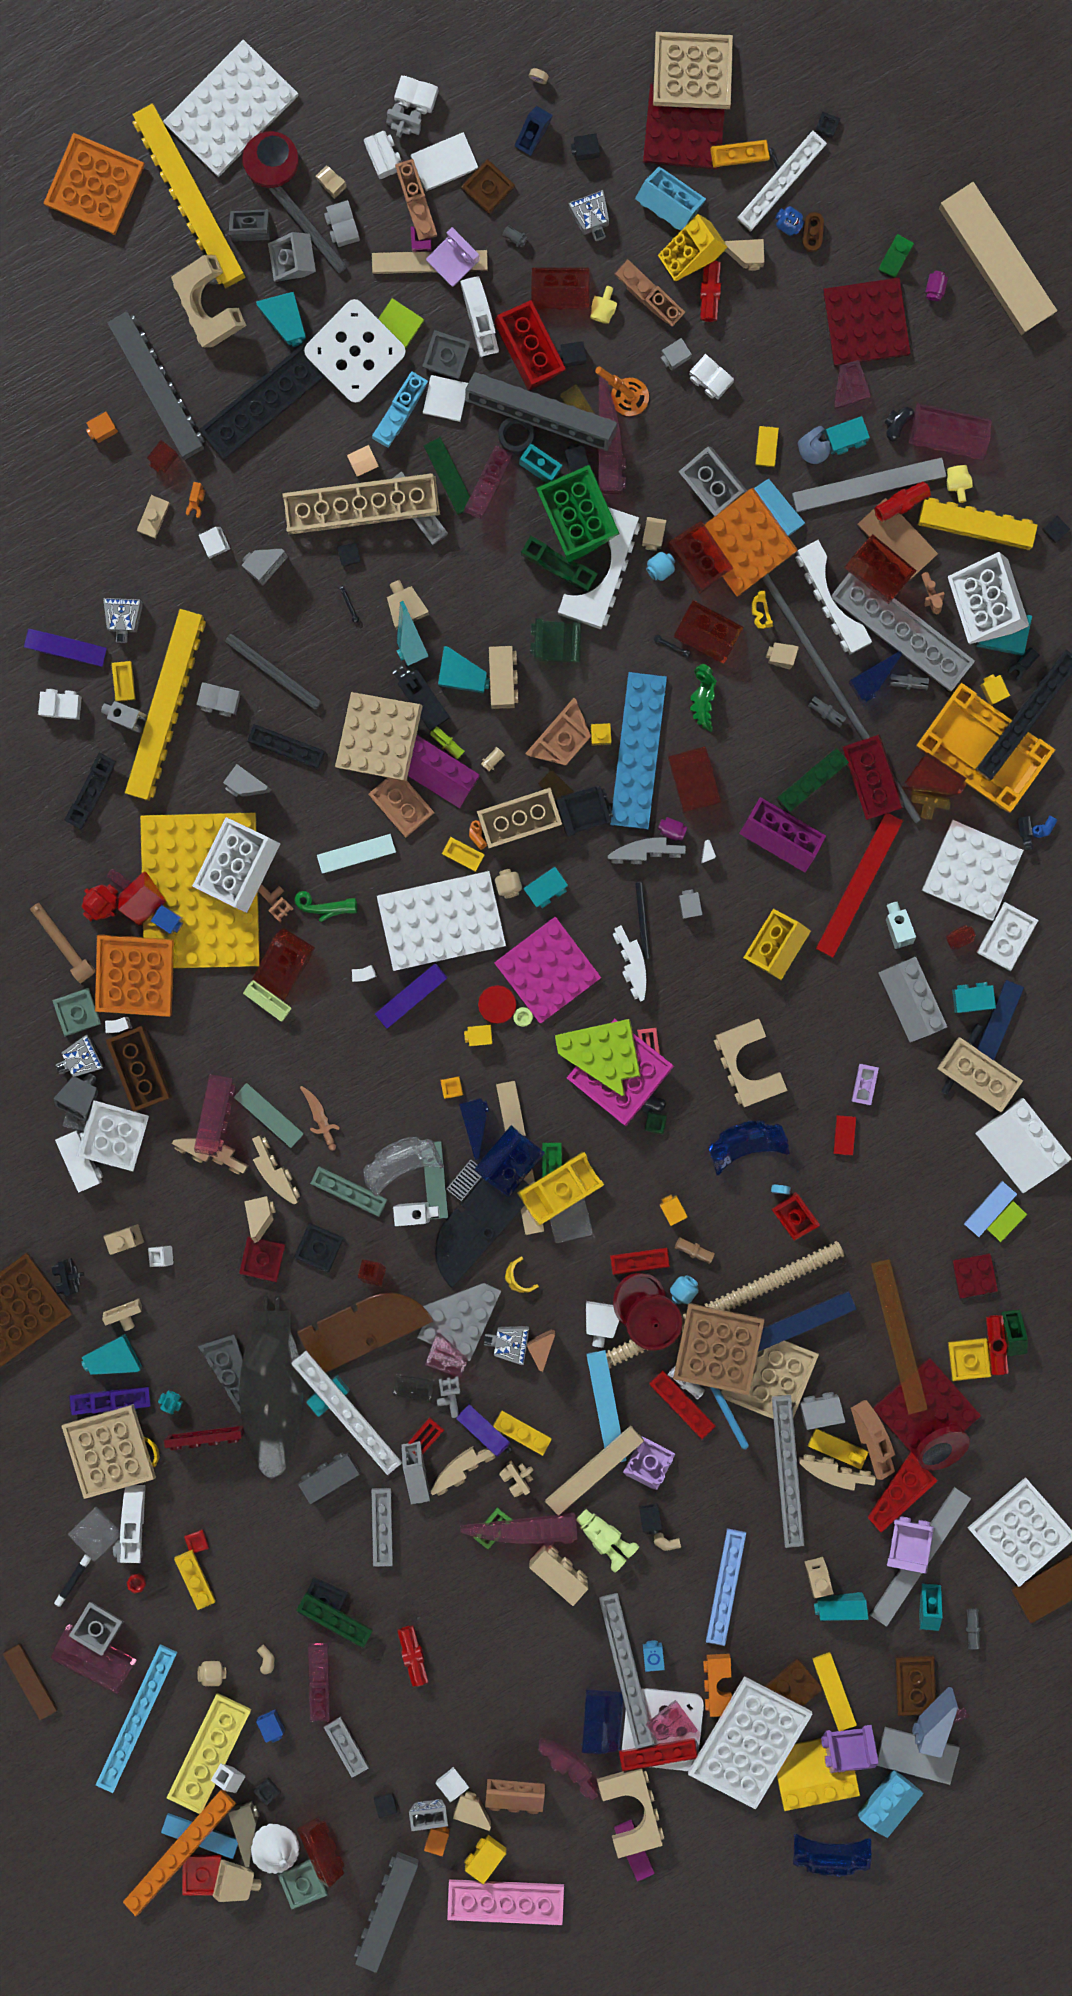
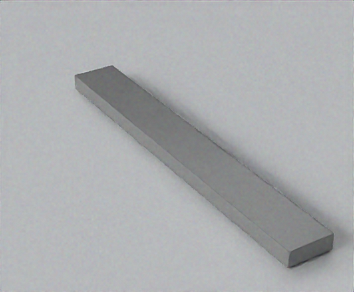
[792,458,946,512]
[771,1395,804,1548]
[870,1487,971,1626]
[599,1593,654,1749]

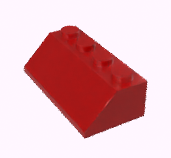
[494,300,566,391]

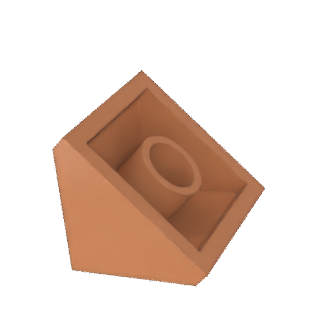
[527,1329,555,1372]

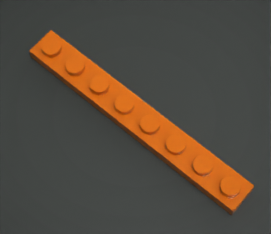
[123,1790,236,1916]

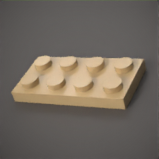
[937,1037,1023,1112]

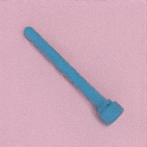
[710,1387,749,1449]

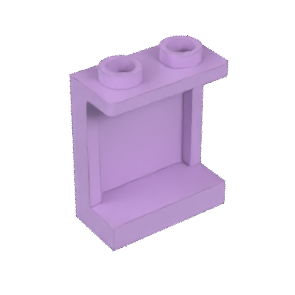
[887,1516,934,1573]

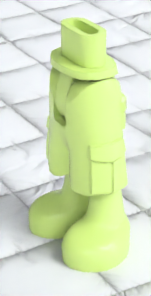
[576,1509,639,1572]

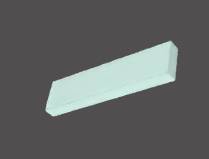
[317,834,396,874]

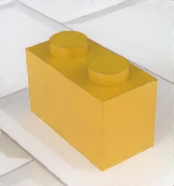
[464,1835,506,1884]

